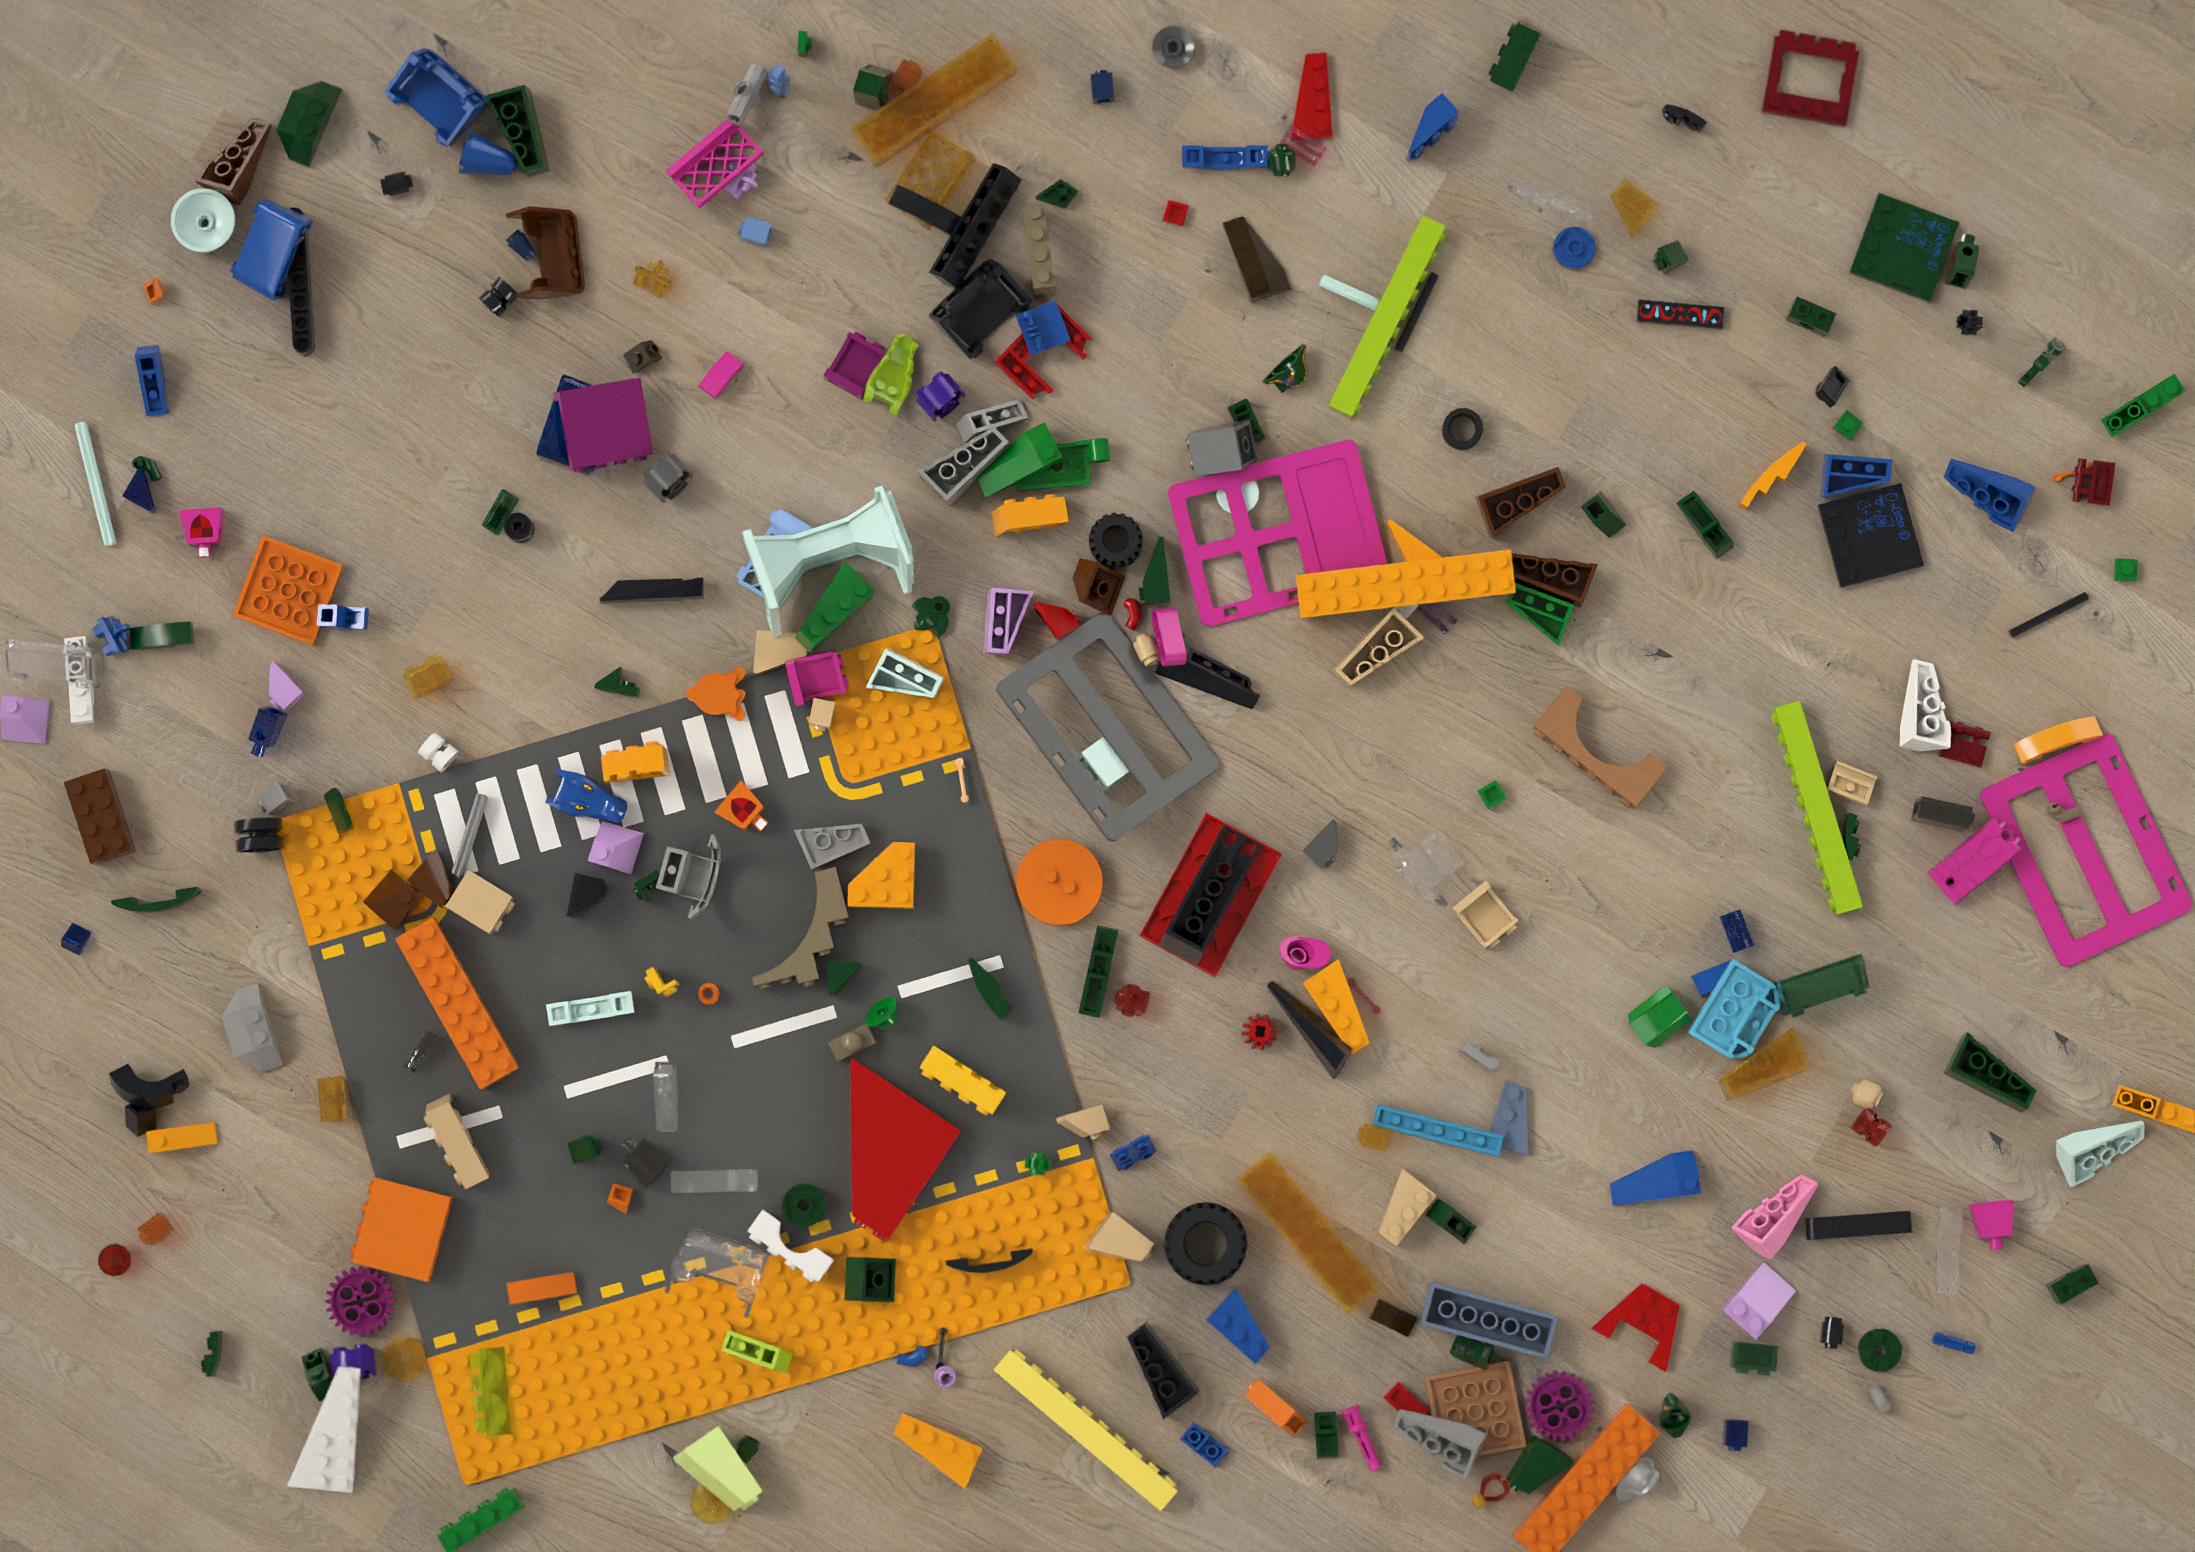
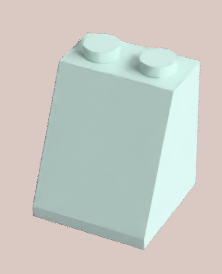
[1077,737,1130,793]

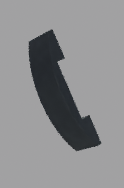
[888,185,961,236]
[946,1248,1033,1273]

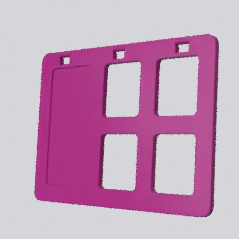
[1168,440,1388,626]

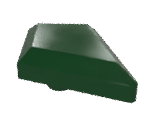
[1035,179,1078,209]

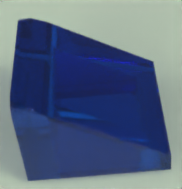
[61,923,91,955]

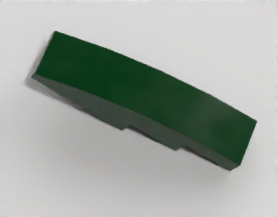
[1078,925,1118,1018]

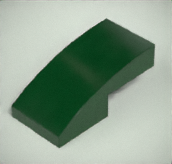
[1314,1411,1339,1459]

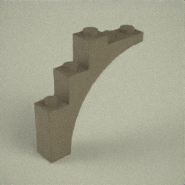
[752,867,849,990]

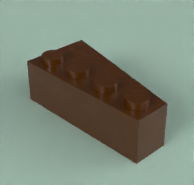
[1475,467,1566,537]
[1512,553,1598,608]

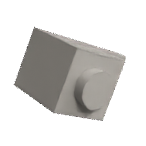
[258,781,294,815]

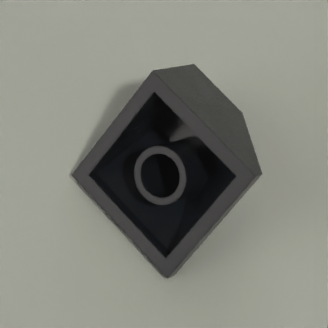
[567,873,607,919]

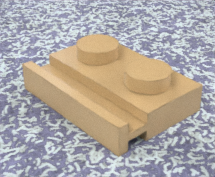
[1827,761,1877,807]

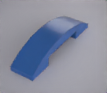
[1182,145,1268,170]

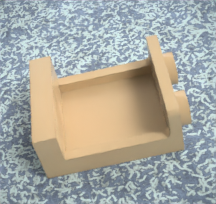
[1451,881,1519,949]

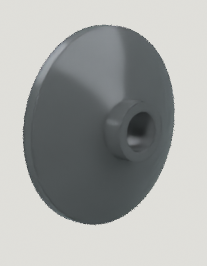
[1152,26,1195,68]

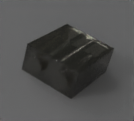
[1911,796,1975,832]

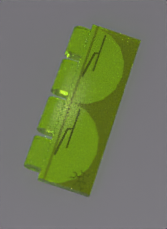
[470,1347,511,1436]

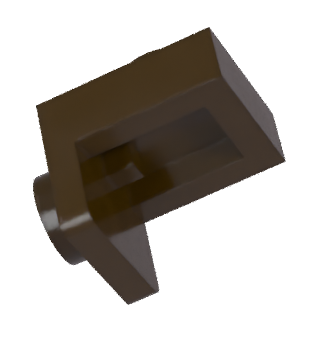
[623,340,662,373]

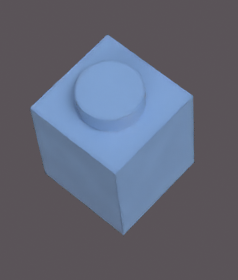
[738,217,773,248]

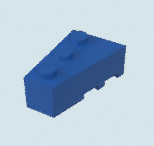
[1820,454,1892,497]
[1206,1287,1270,1364]

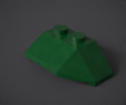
[276,81,342,167]

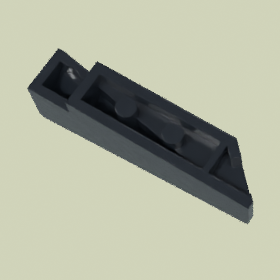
[599,577,704,603]
[1155,648,1260,709]

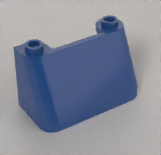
[384,48,488,147]
[230,199,314,301]

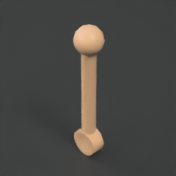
[955,758,969,803]

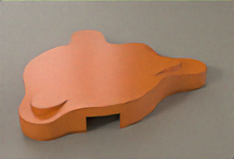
[686,667,746,721]

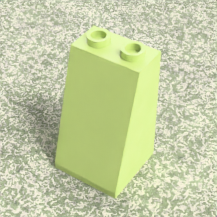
[673,1426,763,1511]

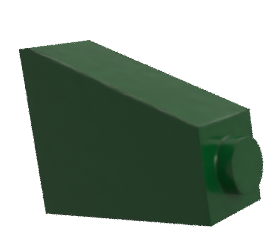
[1506,1434,1574,1495]

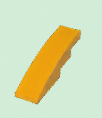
[1738,442,1806,510]

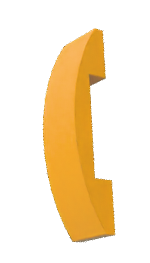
[2014,716,2103,764]

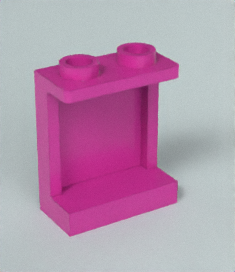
[785,649,849,706]

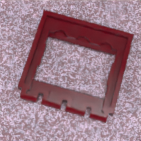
[1761,29,1859,127]

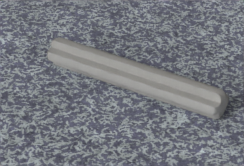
[452,793,488,877]

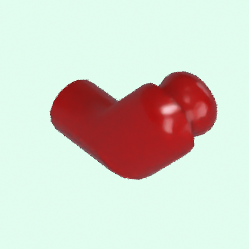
[1124,598,1142,631]

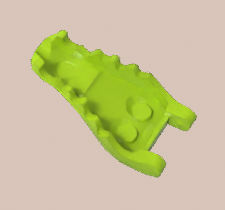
[864,334,918,416]

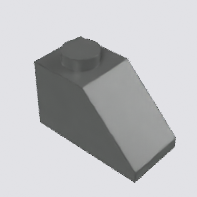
[1303,819,1337,869]

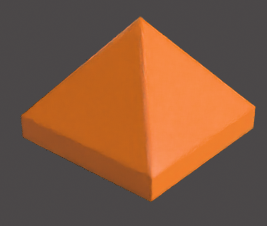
[144,278,166,305]

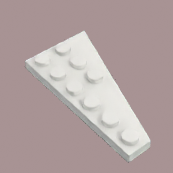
[287,1367,361,1493]

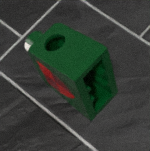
[1945,234,1979,289]

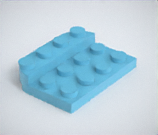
[1687,959,1780,1059]

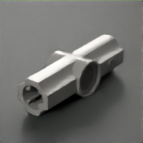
[726,64,767,126]

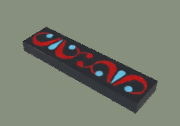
[1637,300,1724,329]

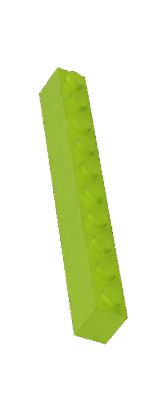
[1328,215,1447,419]
[1771,700,1863,915]

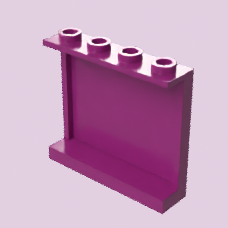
[553,378,654,473]

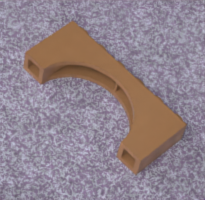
[1533,686,1668,808]

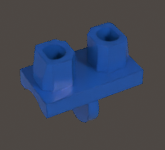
[92,616,130,656]

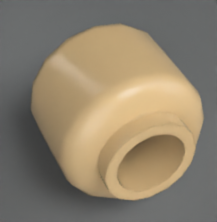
[1850,1079,1884,1111]

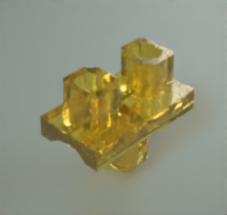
[633,260,673,298]

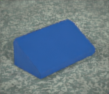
[1691,960,1731,996]

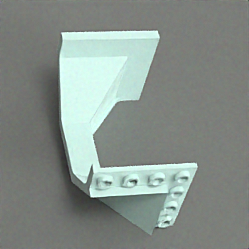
[742,486,915,638]

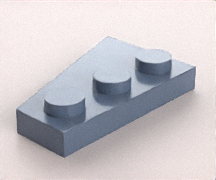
[1490,1081,1528,1156]

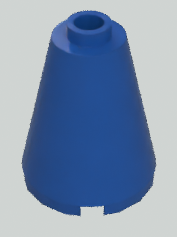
[458,132,518,175]

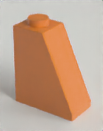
[1245,1379,1308,1438]

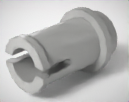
[1867,1384,1892,1414]

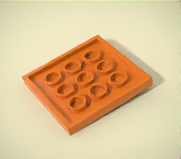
[232,535,344,646]

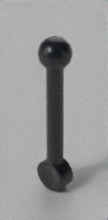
[936,1327,948,1370]

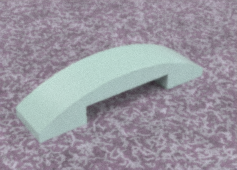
[546,991,635,1026]

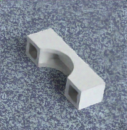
[748,1210,834,1283]

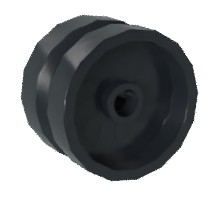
[234,817,284,853]

